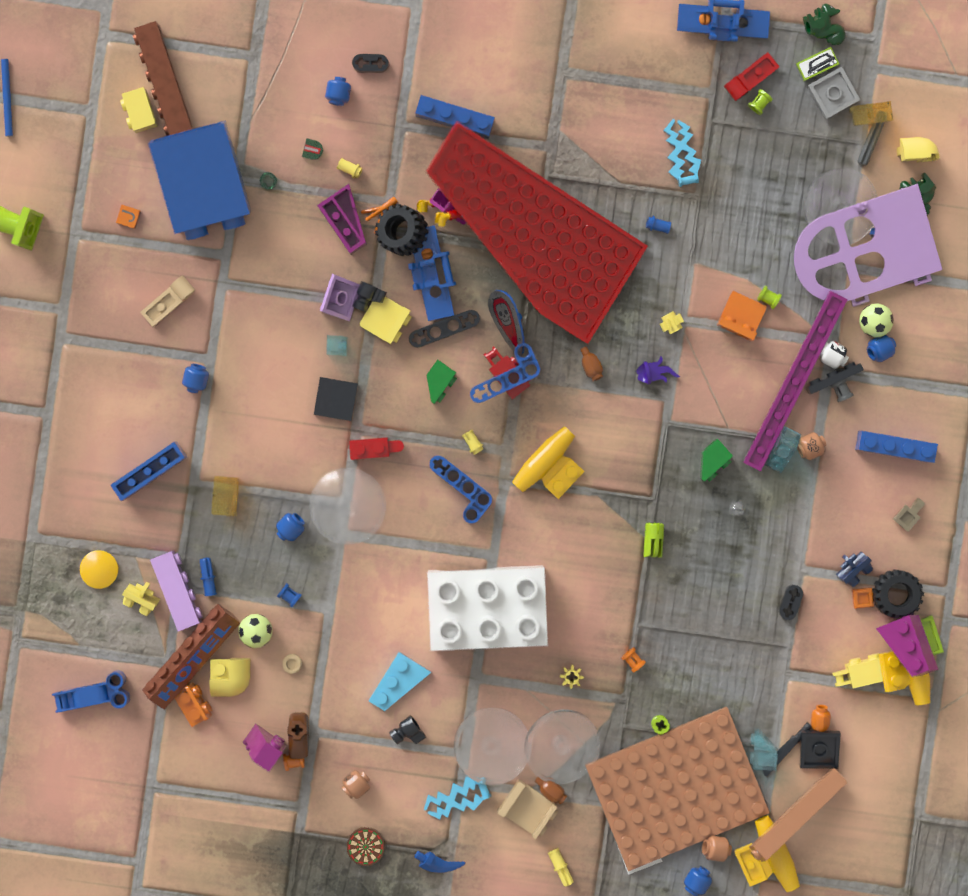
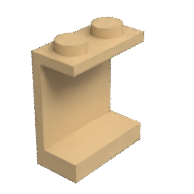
[497,779,558,839]

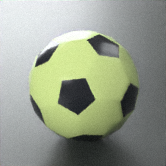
[859,303,894,338]
[239,614,273,648]

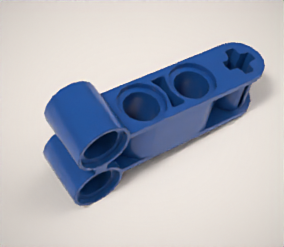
[52,671,130,713]

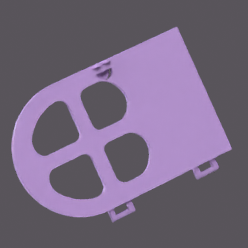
[794,184,942,307]

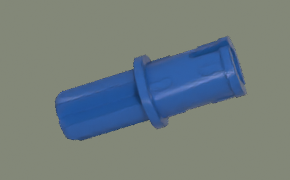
[200,558,217,596]

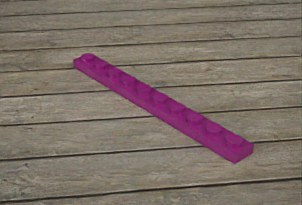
[743,291,848,471]

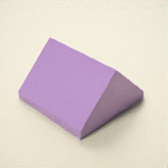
[320,274,360,321]

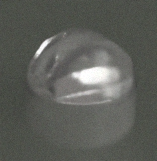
[729,500,744,516]

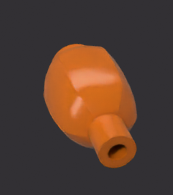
[811,705,831,732]

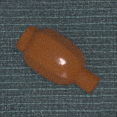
[580,346,603,381]
[534,776,567,804]

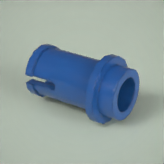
[646,216,671,234]

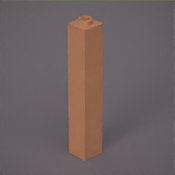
[749,768,848,862]

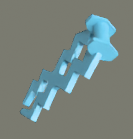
[663,119,701,187]
[424,776,491,819]

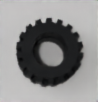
[375,204,429,256]
[872,570,924,619]

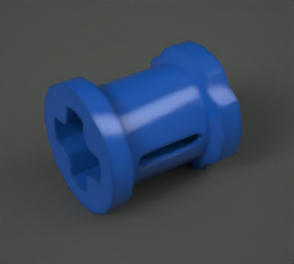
[277,583,302,608]

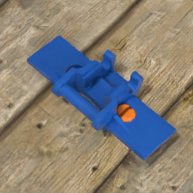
[677,0,770,42]
[408,225,456,321]

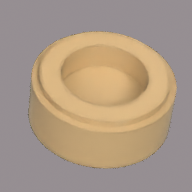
[282,654,302,674]

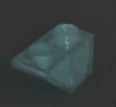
[764,426,801,473]
[750,729,778,771]

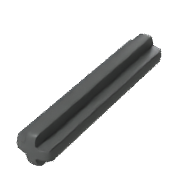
[857,111,888,166]

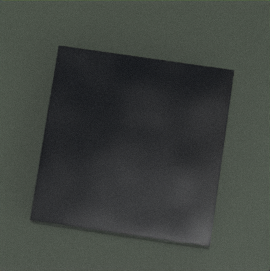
[314,377,358,421]
[799,730,841,769]

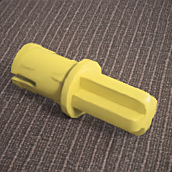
[547,848,573,887]

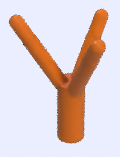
[361,196,398,234]

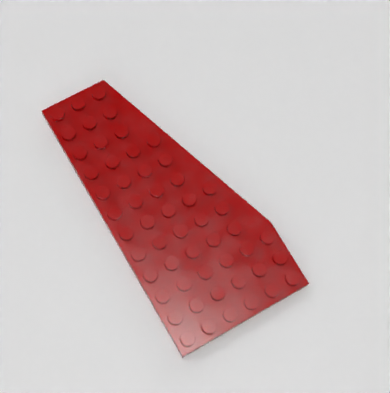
[425,122,648,344]

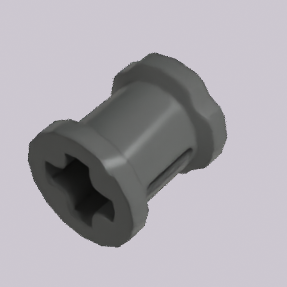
[830,379,854,402]

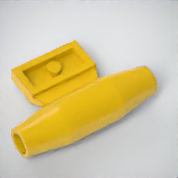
[512,426,585,499]
[879,651,931,705]
[734,815,800,892]

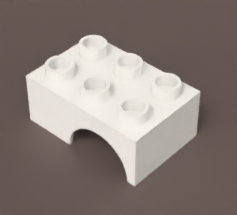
[428,565,548,651]

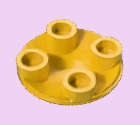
[80,550,119,589]

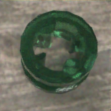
[260,172,277,190]

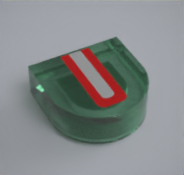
[302,138,323,160]

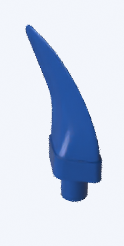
[414,851,465,873]

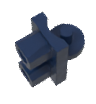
[836,551,873,587]

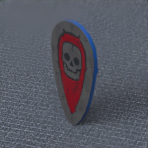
[488,290,525,355]

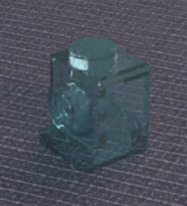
[326,335,347,356]

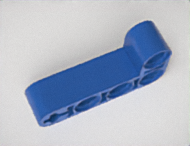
[470,343,540,403]
[430,455,492,523]

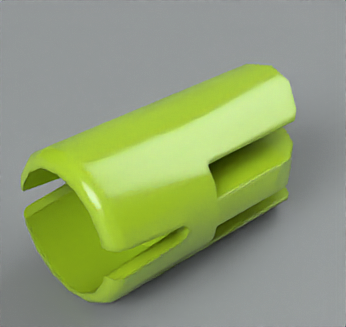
[643,522,664,558]

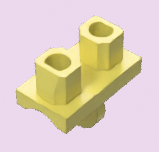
[122,582,160,616]

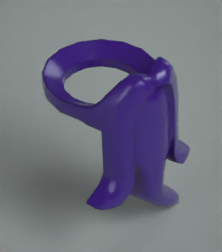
[636,356,680,385]

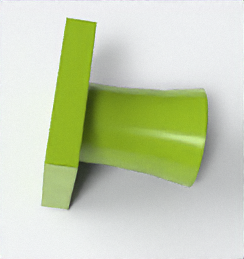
[0,206,44,251]

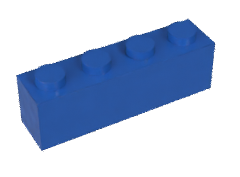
[415,95,495,139]
[855,431,938,463]
[110,442,188,501]

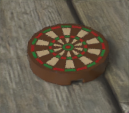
[347,827,385,866]

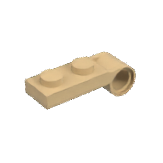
[140,275,195,327]

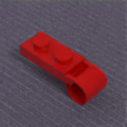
[724,52,779,101]

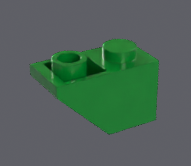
[426,359,457,404]
[700,439,733,482]

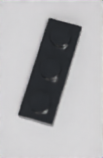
[806,362,864,394]

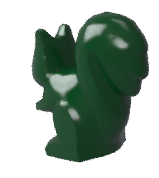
[803,4,845,45]
[899,173,937,216]

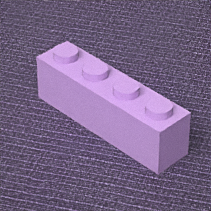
[150,551,203,631]

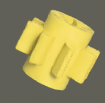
[660,311,684,334]
[560,664,584,689]

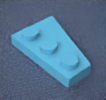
[369,652,431,711]

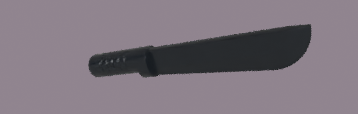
[763,722,812,777]

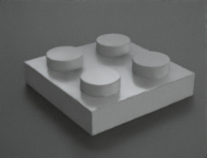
[807,67,860,119]

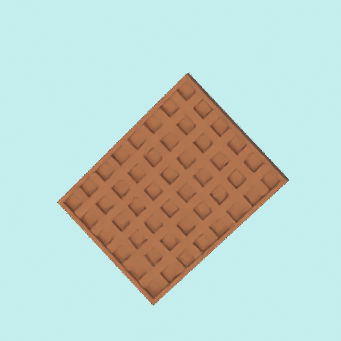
[585,707,770,871]

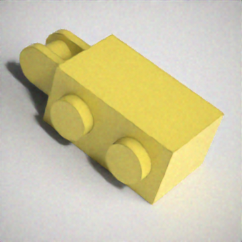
[832,653,883,688]

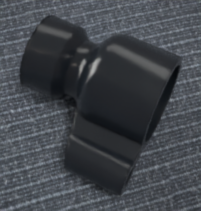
[353,281,387,312]
[389,715,426,745]

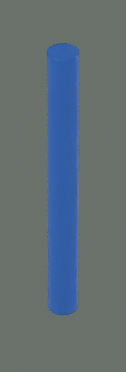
[1,59,13,137]

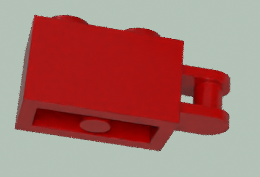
[483,346,531,400]
[349,437,404,460]

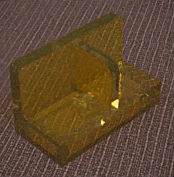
[849,101,893,126]
[211,476,239,516]

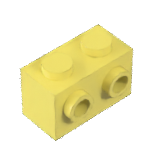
[120,87,158,133]

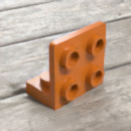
[717,291,767,341]
[175,682,213,727]

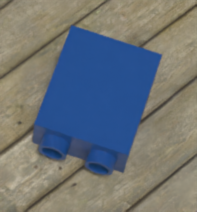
[148,120,251,240]

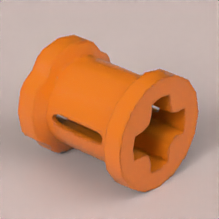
[621,647,646,673]
[283,754,305,771]

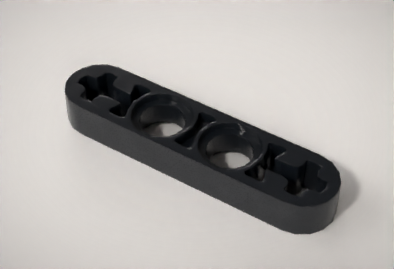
[409,310,480,348]

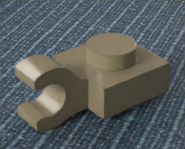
[893,498,925,532]

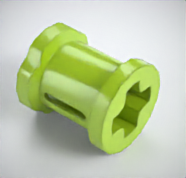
[748,89,773,115]
[757,285,782,309]
[651,715,670,734]

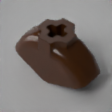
[287,712,309,759]

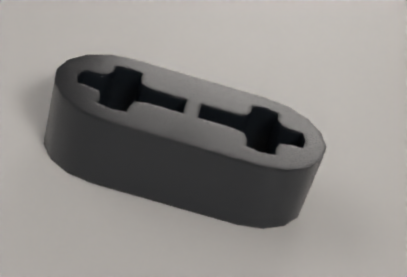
[352,54,389,73]
[779,584,803,620]

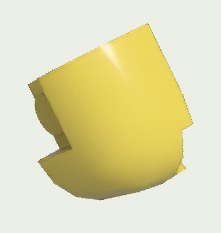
[897,137,940,162]
[210,658,250,697]

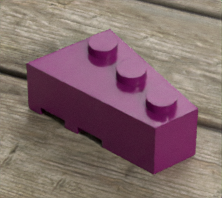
[317,184,367,255]
[876,615,938,677]
[243,723,287,772]

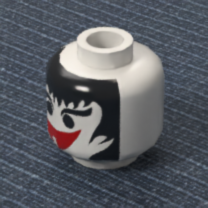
[820,341,849,369]

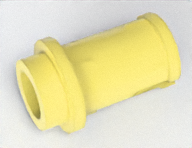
[337,158,363,178]
[462,430,483,455]

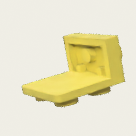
[360,297,412,345]

